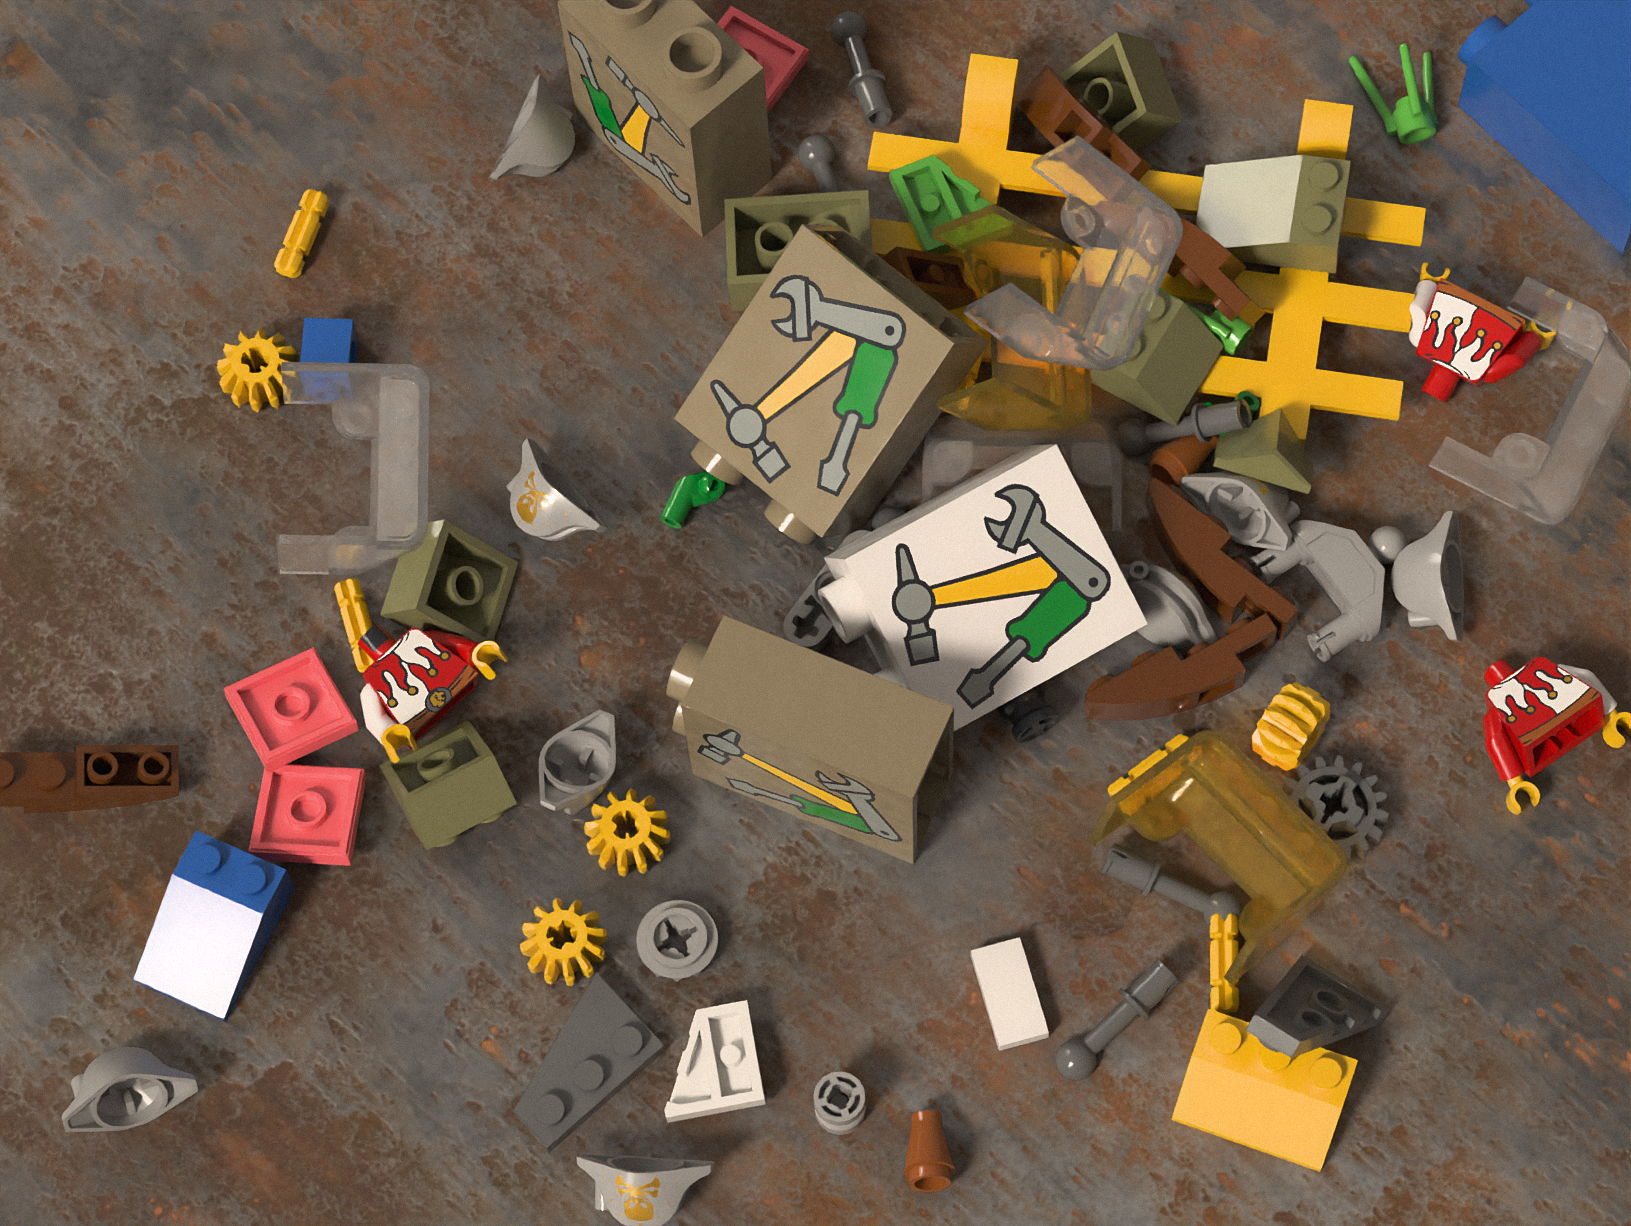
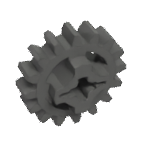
[1276,755,1389,867]

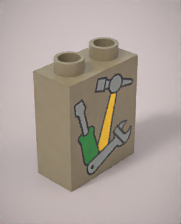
[557,0,772,238]
[674,224,989,545]
[666,615,954,864]

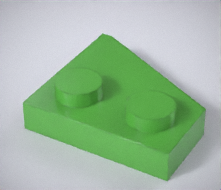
[889,155,1013,254]

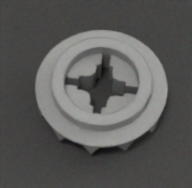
[636,900,719,982]

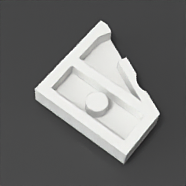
[665,1000,766,1123]

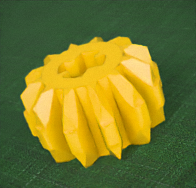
[217,327,301,413]
[1252,682,1330,771]
[584,788,671,877]
[520,898,608,986]

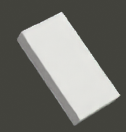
[970,937,1049,1051]

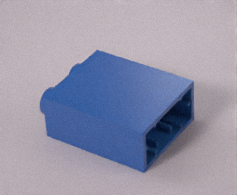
[1458,0,1631,254]

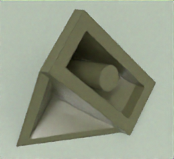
[1213,408,1313,494]

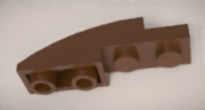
[1017,65,1152,198]
[1096,196,1265,327]
[1146,477,1299,641]
[1083,613,1277,721]
[0,745,179,813]

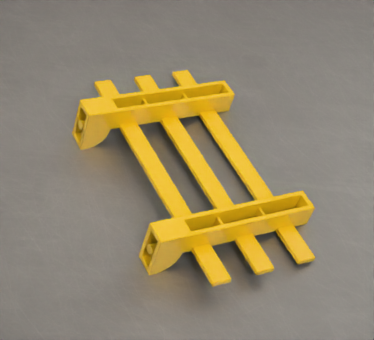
[868,53,1426,448]

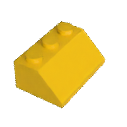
[1171,1009,1358,1172]

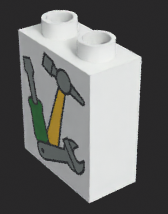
[818,444,1148,731]

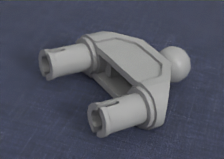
[1248,520,1407,662]

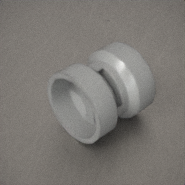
[813,1071,866,1135]

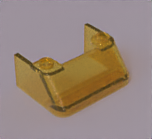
[932,204,1092,431]
[1087,730,1347,984]

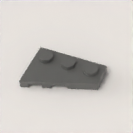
[1246,955,1391,1058]
[513,972,665,1153]

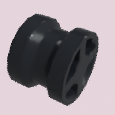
[997,684,1060,743]

